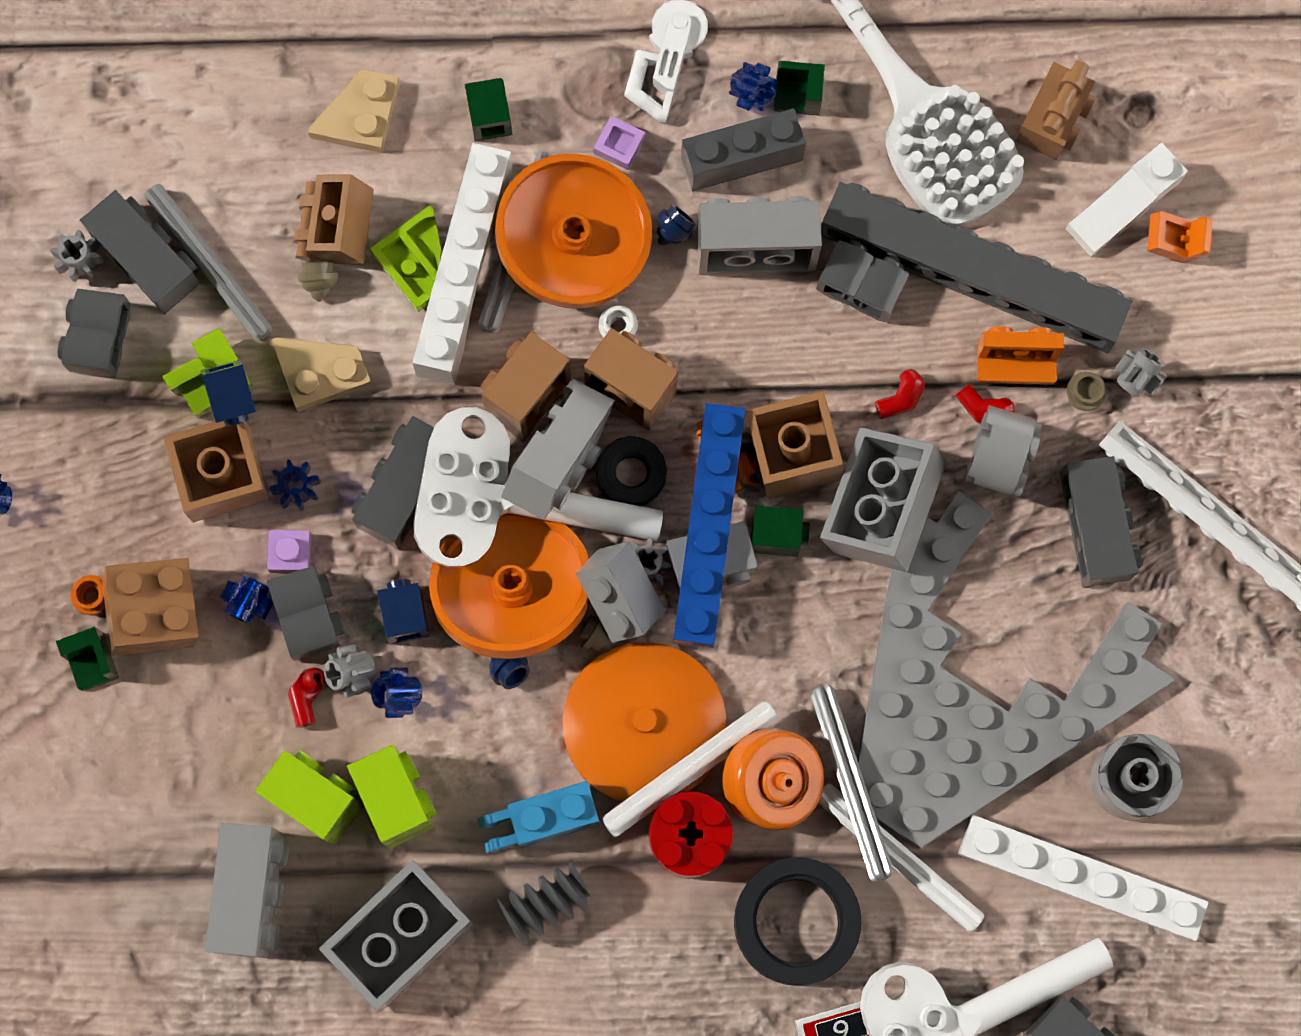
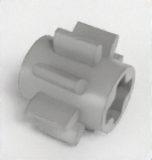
[50,230,103,282]
[1115,347,1167,397]
[631,538,672,586]
[324,644,375,698]

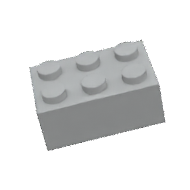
[697,196,822,275]
[820,427,946,572]
[204,822,289,959]
[319,859,473,1012]

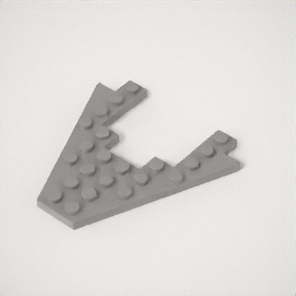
[857,491,1174,849]

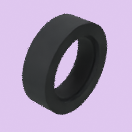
[734,857,861,986]

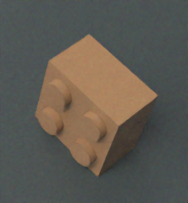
[583,328,678,431]
[481,332,571,442]
[746,391,844,499]
[163,421,270,523]
[101,558,199,656]

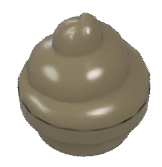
[298,262,338,302]

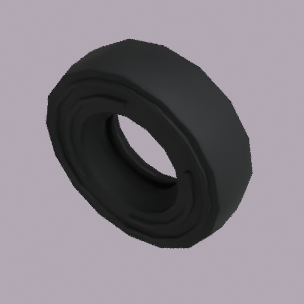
[596,436,667,506]

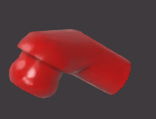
[875,369,925,420]
[955,384,1015,424]
[288,667,326,728]

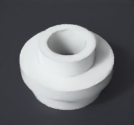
[599,305,638,338]

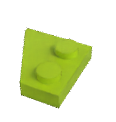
[370,205,442,312]

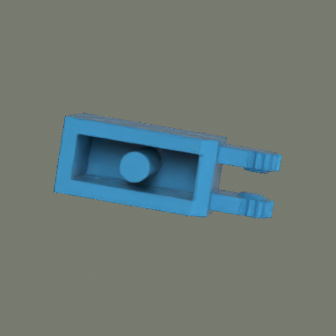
[477,781,600,853]

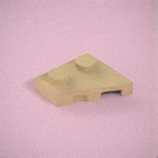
[308,69,400,153]
[271,337,372,412]

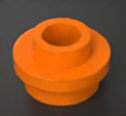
[70,575,105,616]

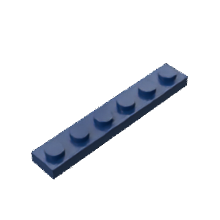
[673,403,746,648]

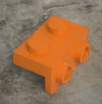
[977,326,1064,385]

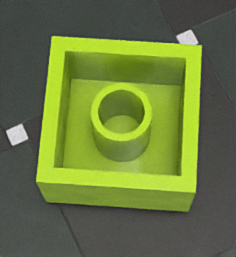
[347,744,437,849]
[254,749,362,846]

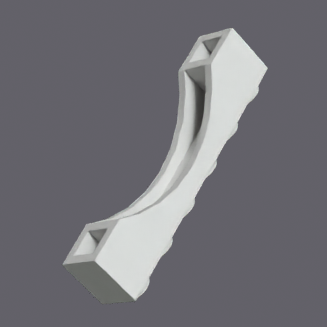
[412,143,513,385]

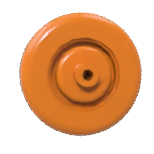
[723,728,824,830]

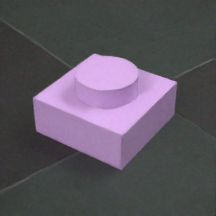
[593,116,645,170]
[267,530,311,573]

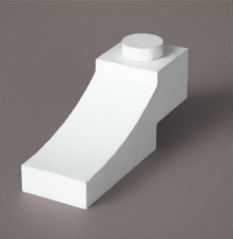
[1066,143,1188,257]

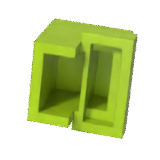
[162,327,254,418]

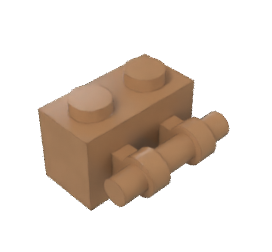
[1015,60,1096,160]
[294,174,374,264]

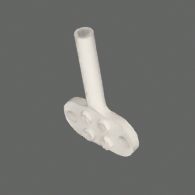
[414,407,663,568]
[860,938,1113,1036]

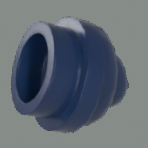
[657,204,696,245]
[489,657,530,689]

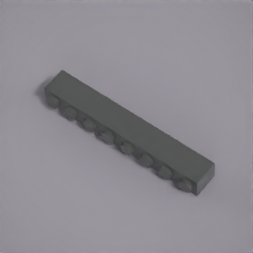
[821,181,1132,354]

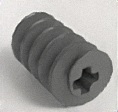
[497,860,590,944]

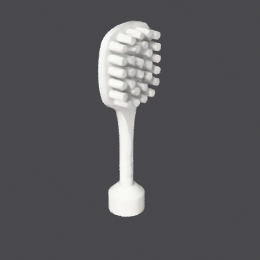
[830,0,1024,227]

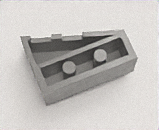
[501,378,615,520]

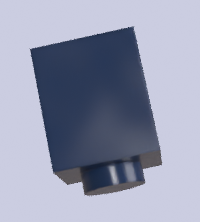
[200,360,256,426]
[377,579,430,644]

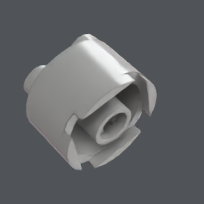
[964,405,1042,497]
[1089,734,1183,821]

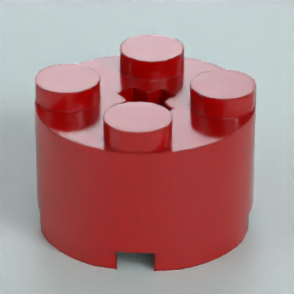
[649,792,733,879]

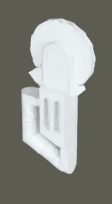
[624,0,708,123]

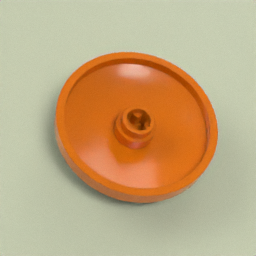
[495,153,652,308]
[429,513,590,659]
[563,642,726,803]

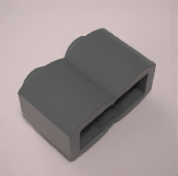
[816,240,910,323]
[57,289,131,378]
[267,566,345,661]

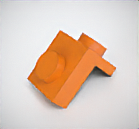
[1147,211,1213,263]

